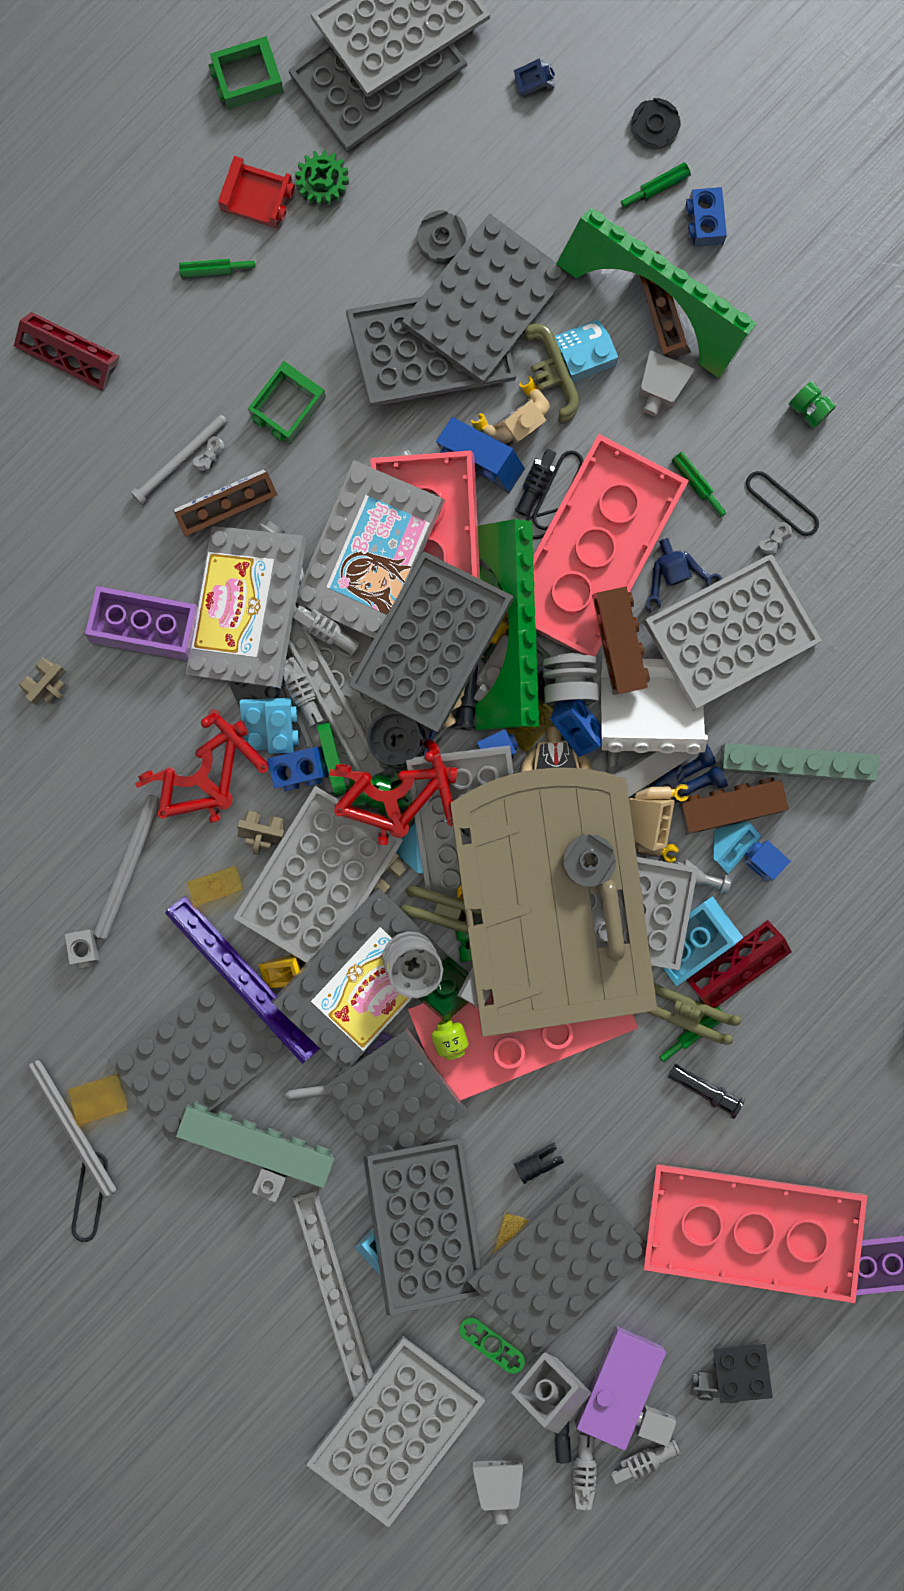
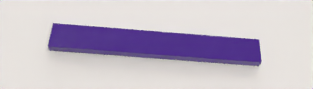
[165,896,320,1064]

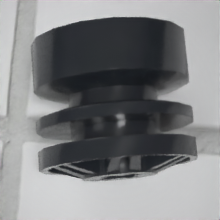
[367,711,427,769]

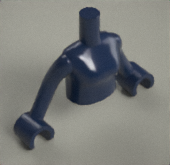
[645,538,722,612]

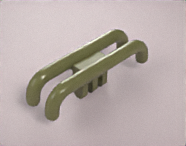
[525,323,579,423]
[400,886,481,934]
[646,982,741,1045]

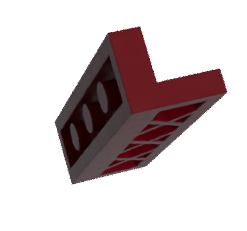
[14,312,120,390]
[686,920,792,1008]

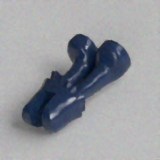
[648,744,728,803]

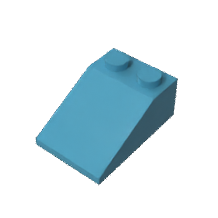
[662,896,743,987]

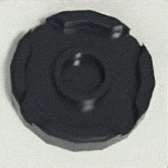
[631,98,681,149]

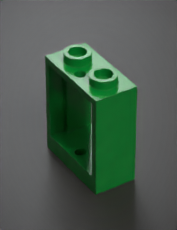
[208,36,284,110]
[248,361,326,444]

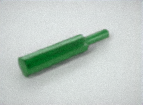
[620,162,691,207]
[179,259,256,278]
[671,451,726,517]
[659,1006,722,1062]

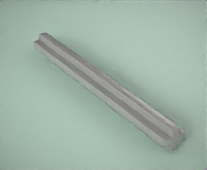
[93,795,160,939]
[27,1060,116,1197]

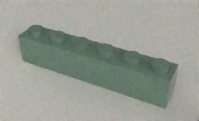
[720,743,879,783]
[176,1102,334,1188]

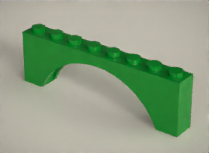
[556,208,757,379]
[475,519,539,731]

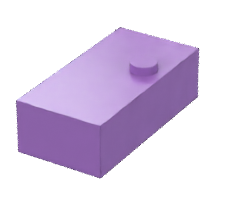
[85,586,198,661]
[856,1236,904,1295]
[575,1326,666,1450]

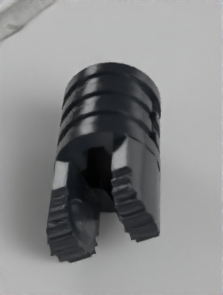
[513,1142,565,1184]

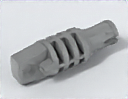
[293,606,360,655]
[283,657,324,728]
[572,1433,597,1510]
[611,1439,681,1484]

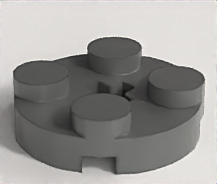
[417,210,467,262]
[562,835,616,887]

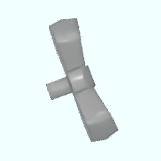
[193,437,224,471]
[759,522,793,555]

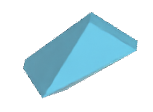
[714,821,761,874]
[396,822,423,874]

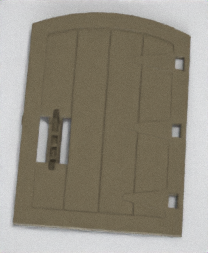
[450,767,657,1037]

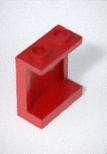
[218,156,295,229]

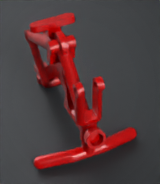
[135,709,269,823]
[329,739,457,845]

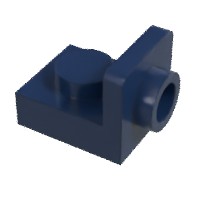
[513,58,555,96]

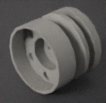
[542,653,599,706]
[382,931,443,998]

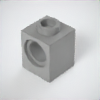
[65,930,99,969]
[252,1167,288,1203]
[635,1405,677,1447]

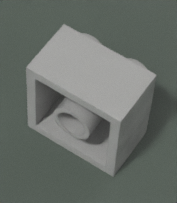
[511,1352,591,1434]

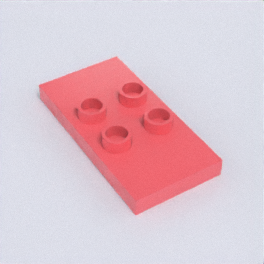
[505,434,689,657]
[370,451,484,658]
[408,990,638,1101]
[644,1164,867,1303]

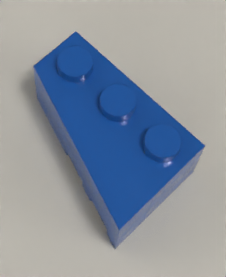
[436,417,525,493]

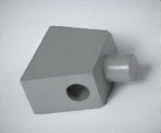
[639,350,694,416]
[473,1459,523,1525]

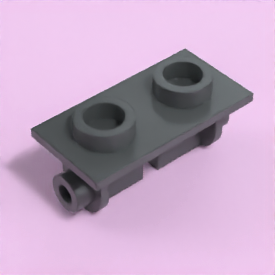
[691,1372,739,1403]

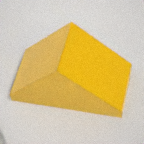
[258,954,301,988]

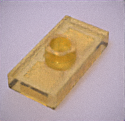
[187,866,244,906]

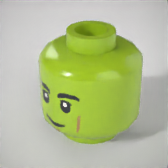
[431,1019,469,1060]

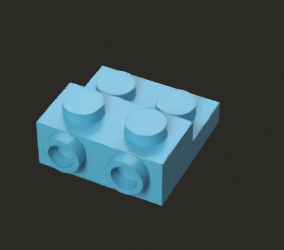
[240,698,299,754]

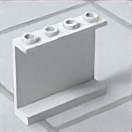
[600,658,708,754]

